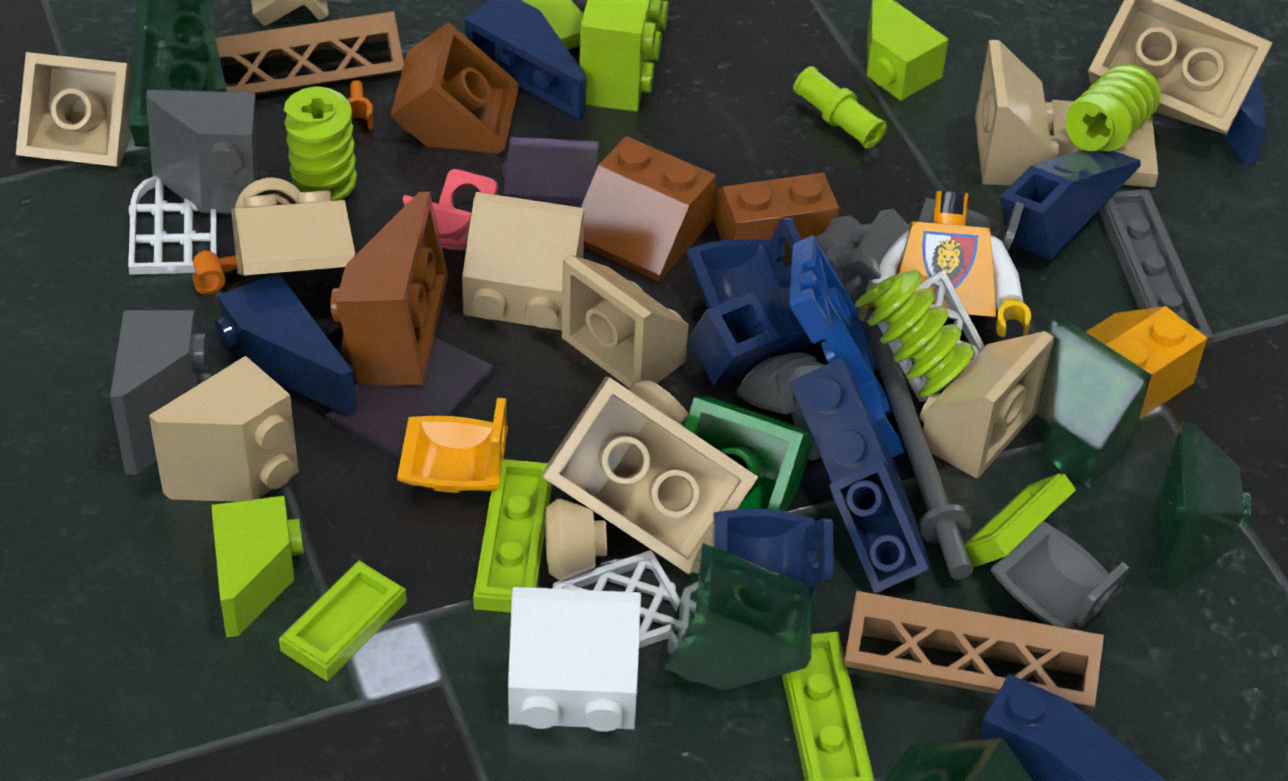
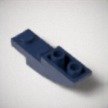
[790,358,931,594]

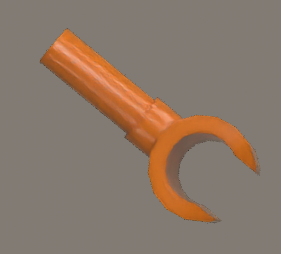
[348,80,374,130]
[192,251,237,294]

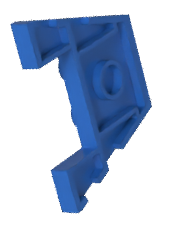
[789,235,905,458]

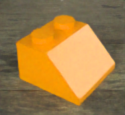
[1046,306,1207,433]

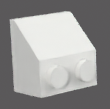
[508,587,641,731]

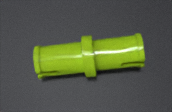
[793,66,887,149]

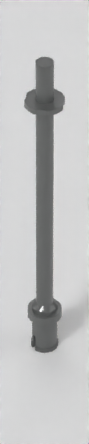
[841,270,973,580]

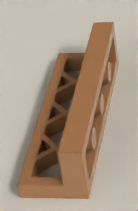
[195,11,404,95]
[844,591,1104,712]

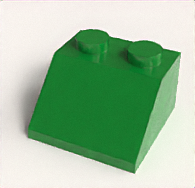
[684,397,814,512]

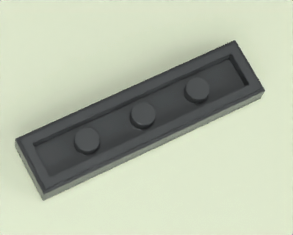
[1098,189,1213,350]

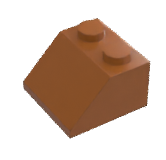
[390,22,519,154]
[581,136,716,283]
[713,172,839,261]

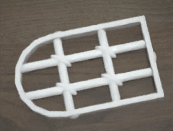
[128,175,217,275]

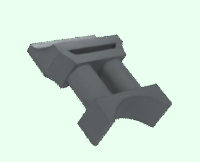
[815,209,910,281]

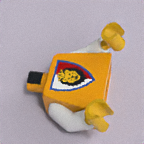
[858,191,1031,337]

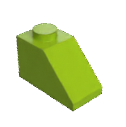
[867,0,949,101]
[211,496,304,638]

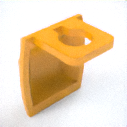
[397,398,508,493]

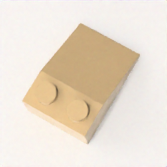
[1088,0,1272,135]
[541,377,758,576]

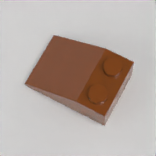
[331,192,448,387]

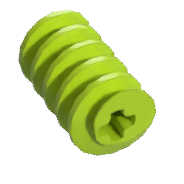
[1065,64,1161,152]
[284,86,357,201]
[855,270,974,397]

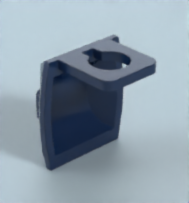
[686,217,801,309]
[713,509,833,603]

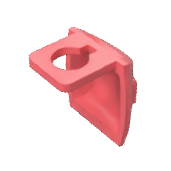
[403,169,498,251]

